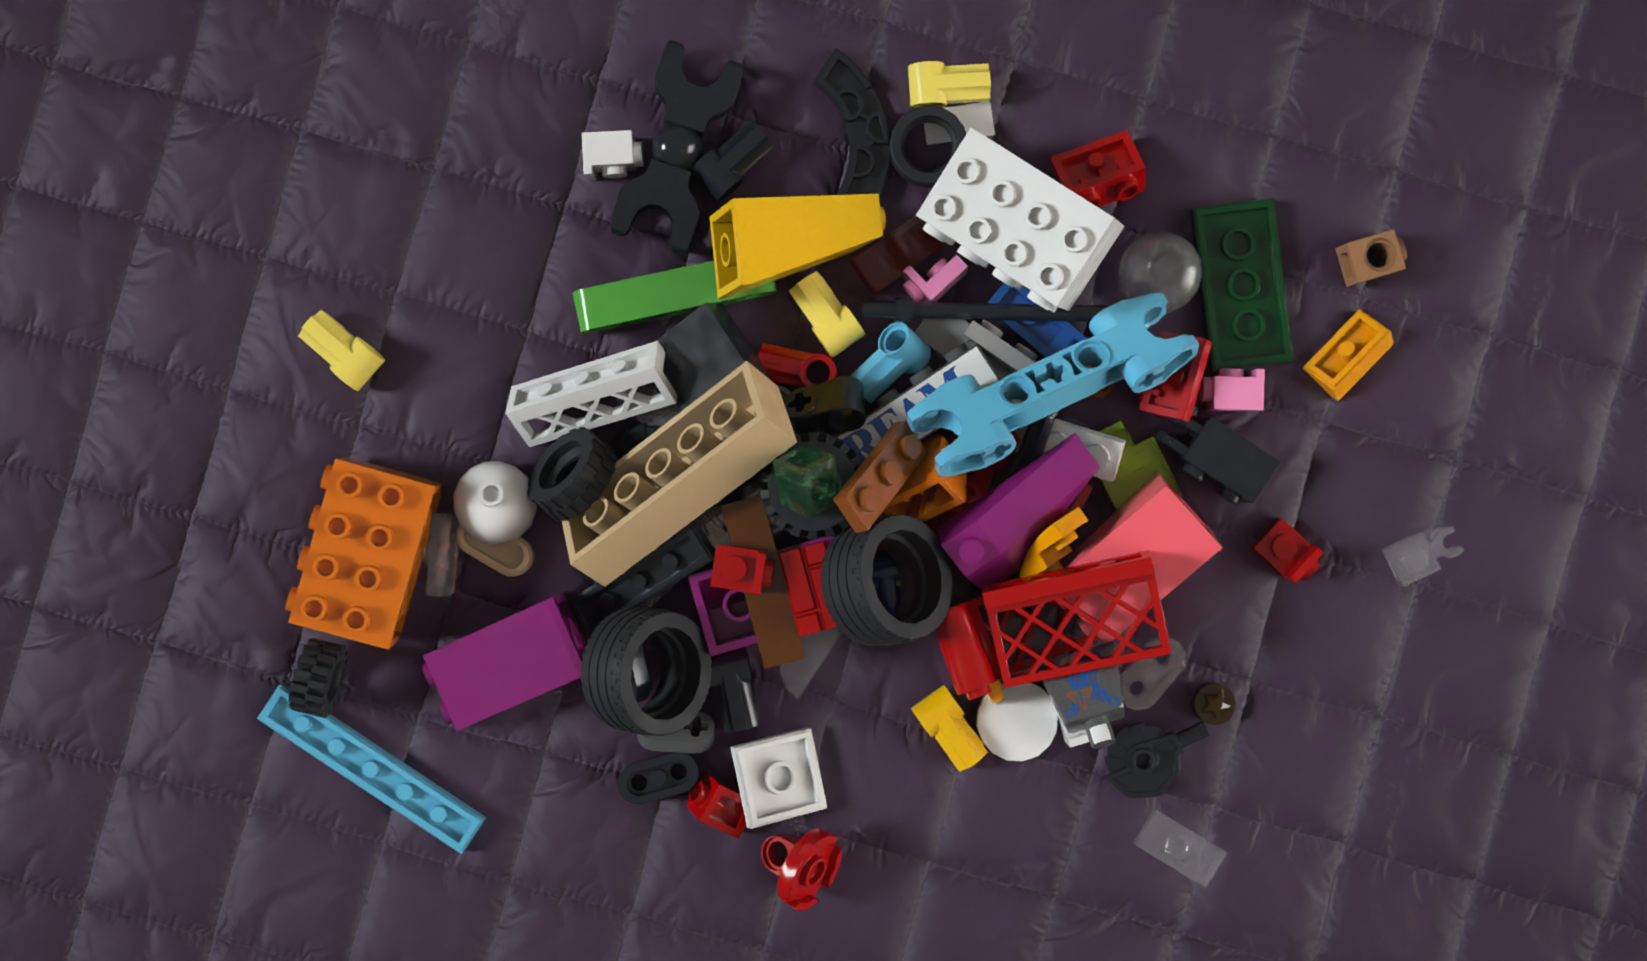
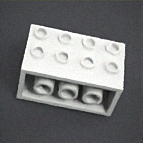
[916,128,1125,313]

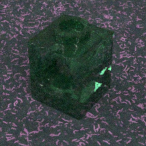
[773,443,840,519]

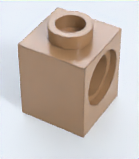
[1335,229,1407,287]

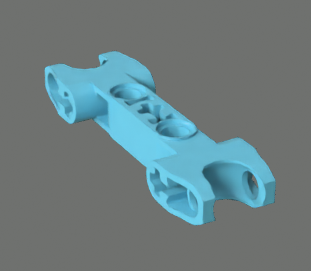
[907,293,1199,477]

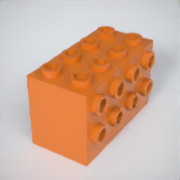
[285,457,444,650]

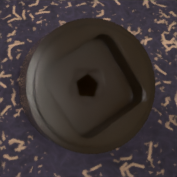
[1192,682,1236,725]

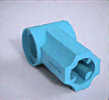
[850,322,931,403]

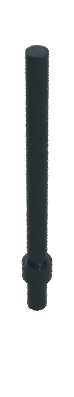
[862,297,1109,323]

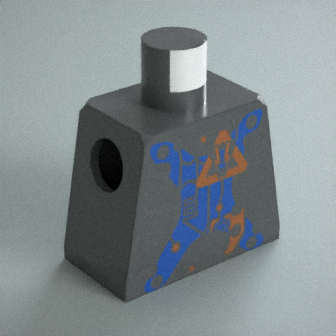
[1038,641,1125,749]

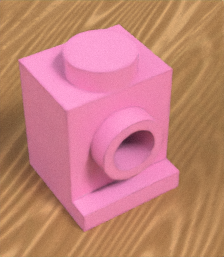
[1199,369,1265,412]

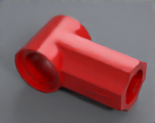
[758,343,839,388]

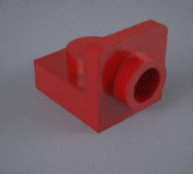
[1250,518,1324,582]
[710,544,774,595]
[686,771,746,839]

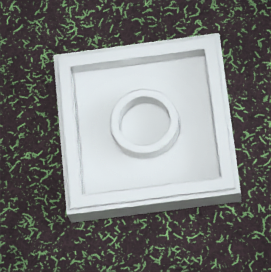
[730,727,827,829]

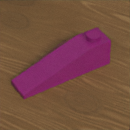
[937,433,1100,590]

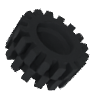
[288,638,348,718]

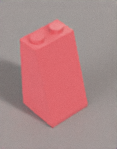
[1056,471,1222,643]

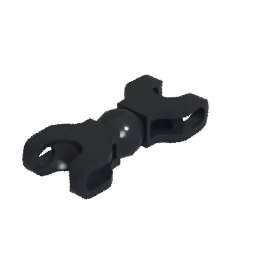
[610,40,744,257]

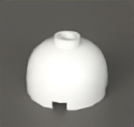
[453,461,537,545]

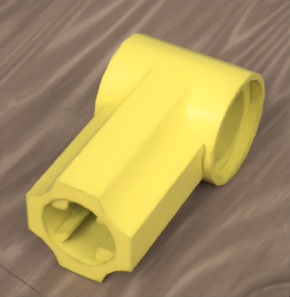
[908,61,991,109]
[789,271,866,358]
[298,310,385,391]

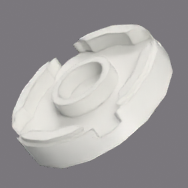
[976,681,1058,761]

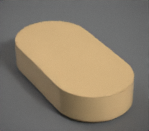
[456,524,535,577]

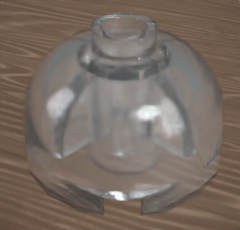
[1118,232,1202,313]

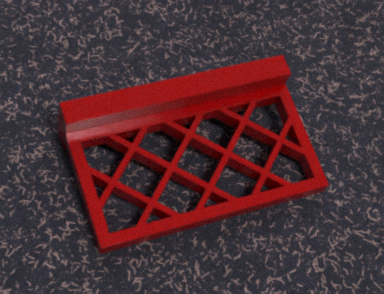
[982,550,1172,688]

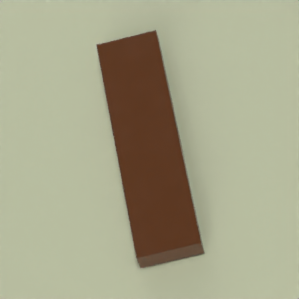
[721,495,806,669]

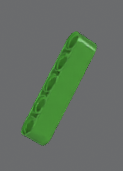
[572,261,777,334]

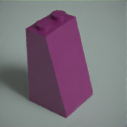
[422,592,588,731]

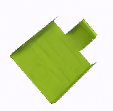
[1099,421,1183,511]

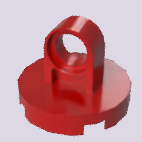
[761,828,842,911]

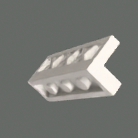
[505,341,677,447]

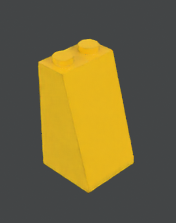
[710,194,886,299]

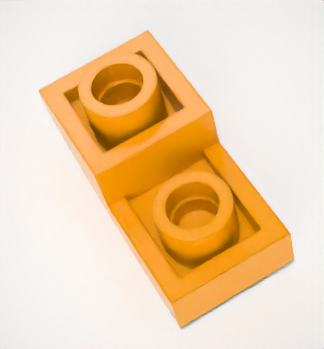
[1019,507,1088,577]

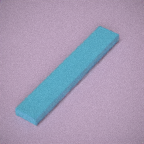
[257,683,487,854]

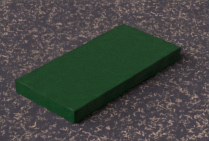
[1190,198,1294,371]

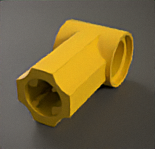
[911,685,988,772]

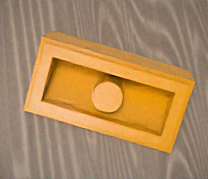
[1303,309,1394,401]

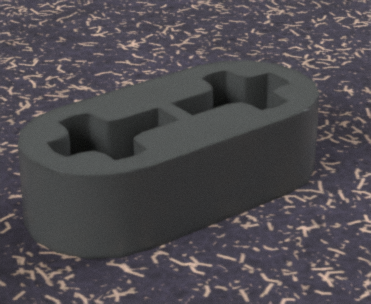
[637,711,715,754]

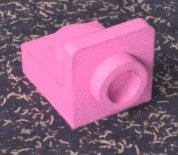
[903,255,968,302]

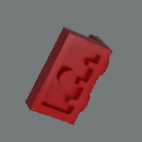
[1050,130,1146,208]
[1139,330,1212,423]

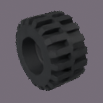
[760,432,862,539]

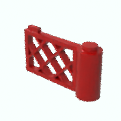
[934,595,1099,700]

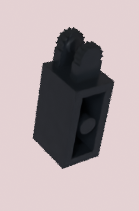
[1154,417,1280,506]

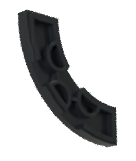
[813,48,890,201]

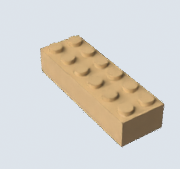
[562,361,797,587]

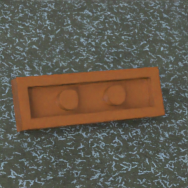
[833,420,928,533]

